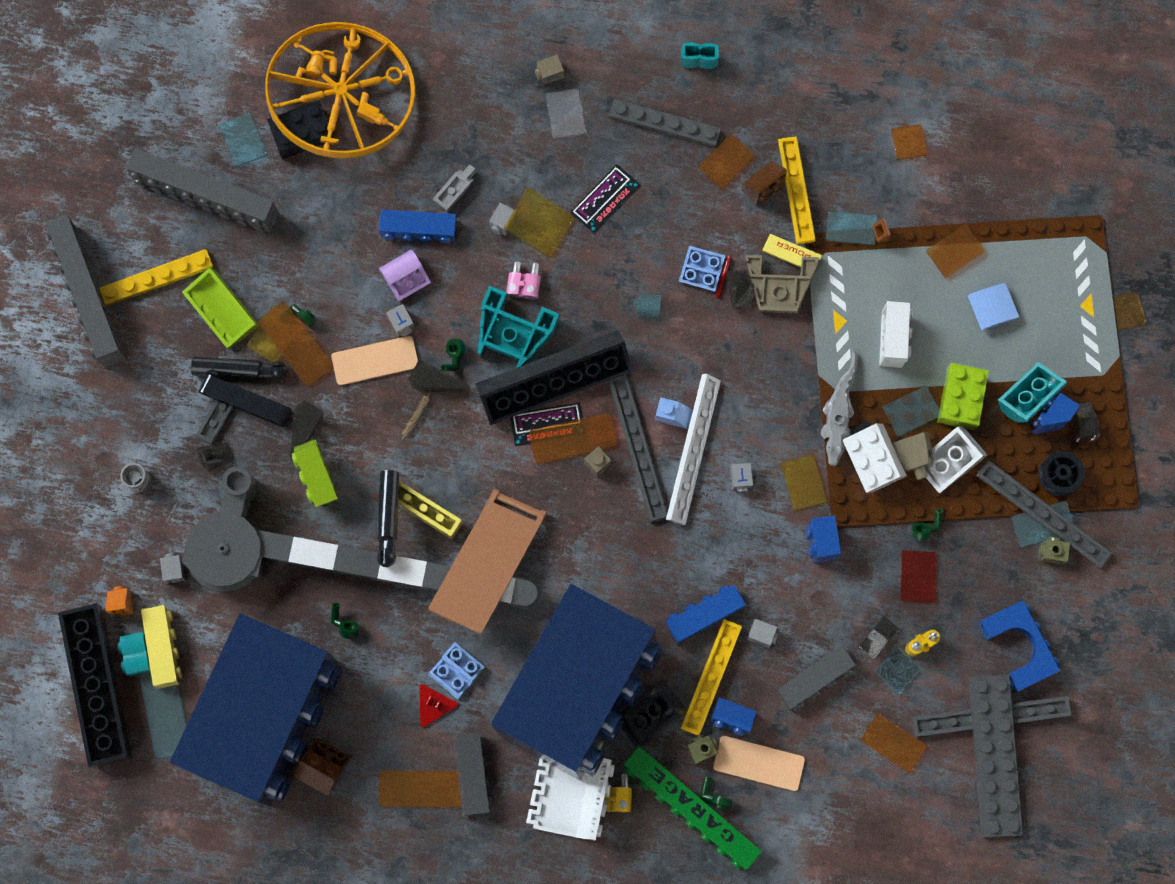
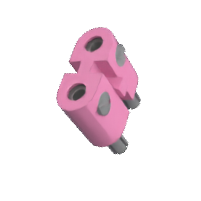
[506,262,541,300]

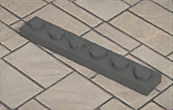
[609,99,721,147]

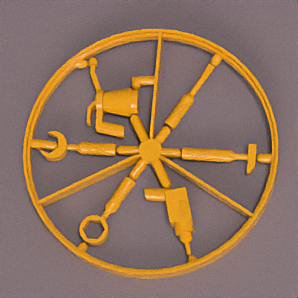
[265,22,415,158]

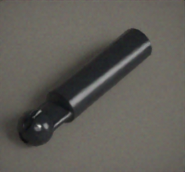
[191,357,288,380]
[377,470,400,567]

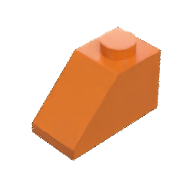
[105,586,134,617]

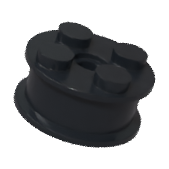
[1038,451,1085,497]

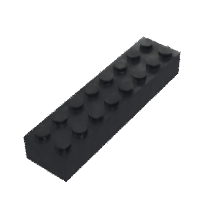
[475,330,633,425]
[58,603,132,769]

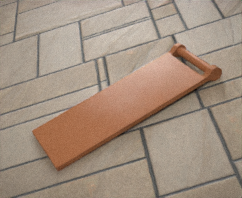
[428,488,547,634]

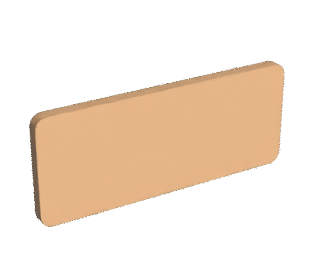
[331,336,419,386]
[713,736,805,791]

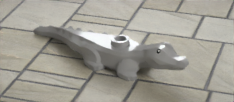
[821,351,858,466]

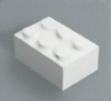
[879,301,913,368]
[843,423,907,493]

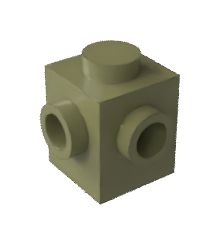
[1038,537,1070,565]
[687,734,719,765]

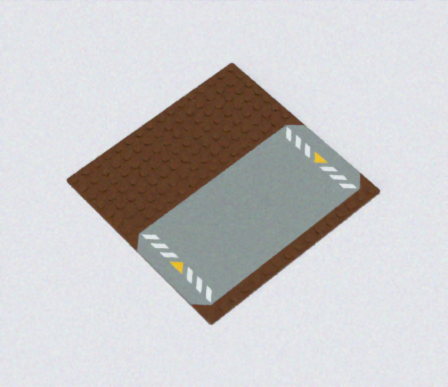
[805,215,1139,527]

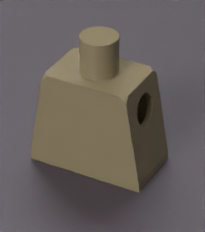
[892,432,934,480]

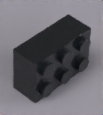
[267,100,333,159]

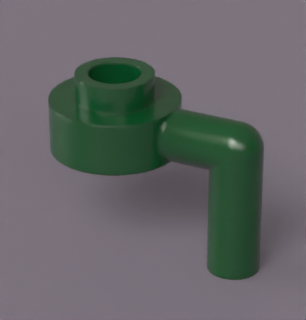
[278,304,315,328]
[441,339,466,372]
[911,509,943,541]
[331,603,359,639]
[700,776,732,811]

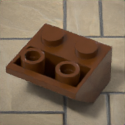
[741,161,787,206]
[293,738,351,796]

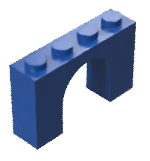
[978,600,1060,693]

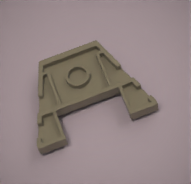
[745,255,819,313]

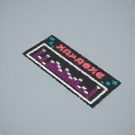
[570,164,640,233]
[510,403,585,446]

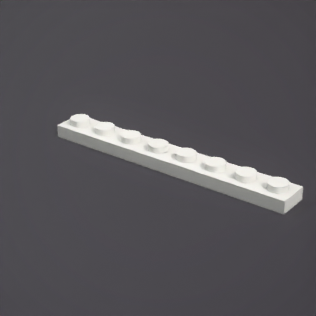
[666,374,721,526]

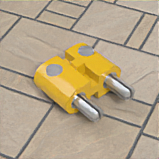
[905,630,940,657]
[603,774,632,812]

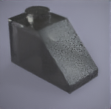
[1072,402,1100,442]

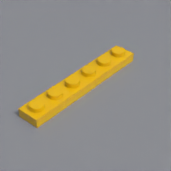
[778,136,815,245]
[99,249,214,306]
[681,619,742,736]

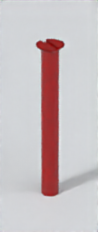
[715,256,732,298]

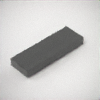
[195,400,234,445]

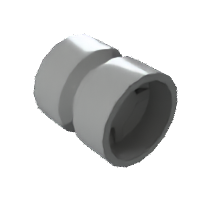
[120,463,151,493]

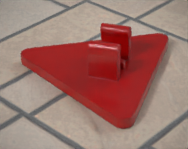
[419,684,458,728]

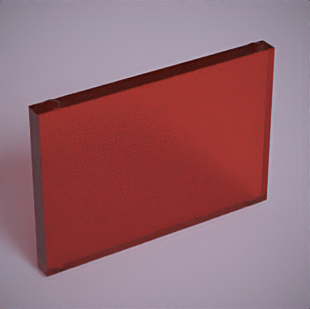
[900,550,937,603]

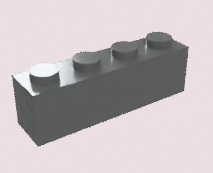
[776,646,856,711]
[453,732,492,816]

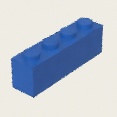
[379,210,457,243]
[665,584,746,645]

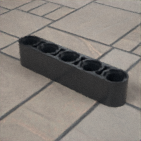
[198,374,292,427]

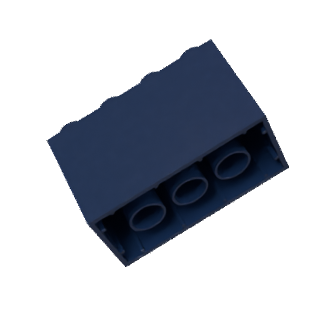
[491,584,662,781]
[169,613,341,806]

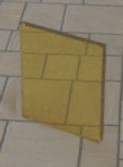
[504,187,574,258]

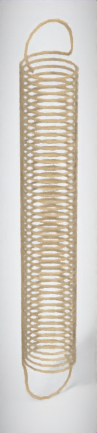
[401,393,430,440]

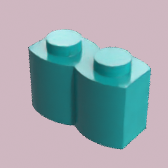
[680,42,719,69]
[117,632,151,677]

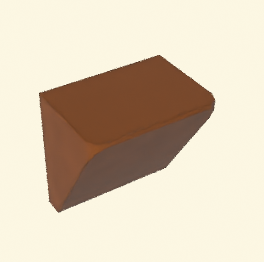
[872,218,891,243]

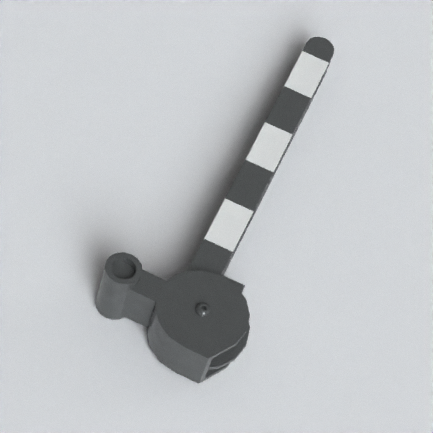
[182,467,538,608]

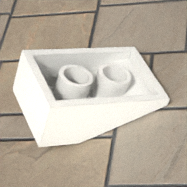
[925,426,987,493]

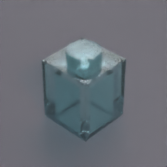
[633,293,661,318]

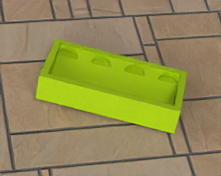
[182,267,260,349]

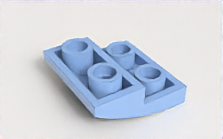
[679,246,725,291]
[968,283,1019,330]
[428,642,485,699]

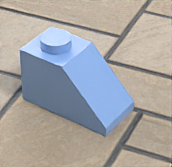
[655,397,693,429]

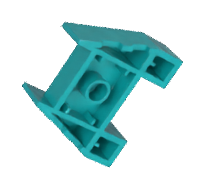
[478,286,560,368]

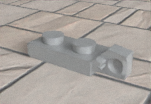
[433,164,476,212]

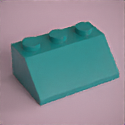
[998,362,1067,422]

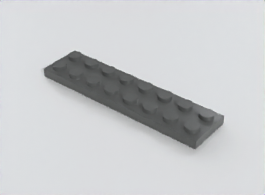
[968,675,1023,838]

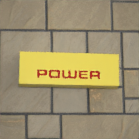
[762,234,822,268]

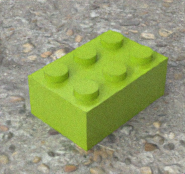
[937,363,989,430]
[292,439,338,507]

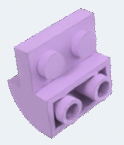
[378,250,431,301]

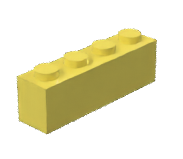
[398,481,463,540]
[141,605,182,689]

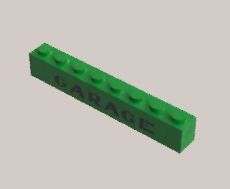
[623,746,762,870]

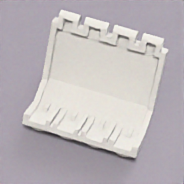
[526,758,615,841]

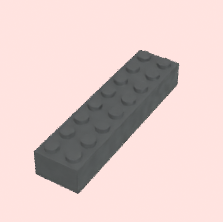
[126,148,279,233]
[45,215,126,368]

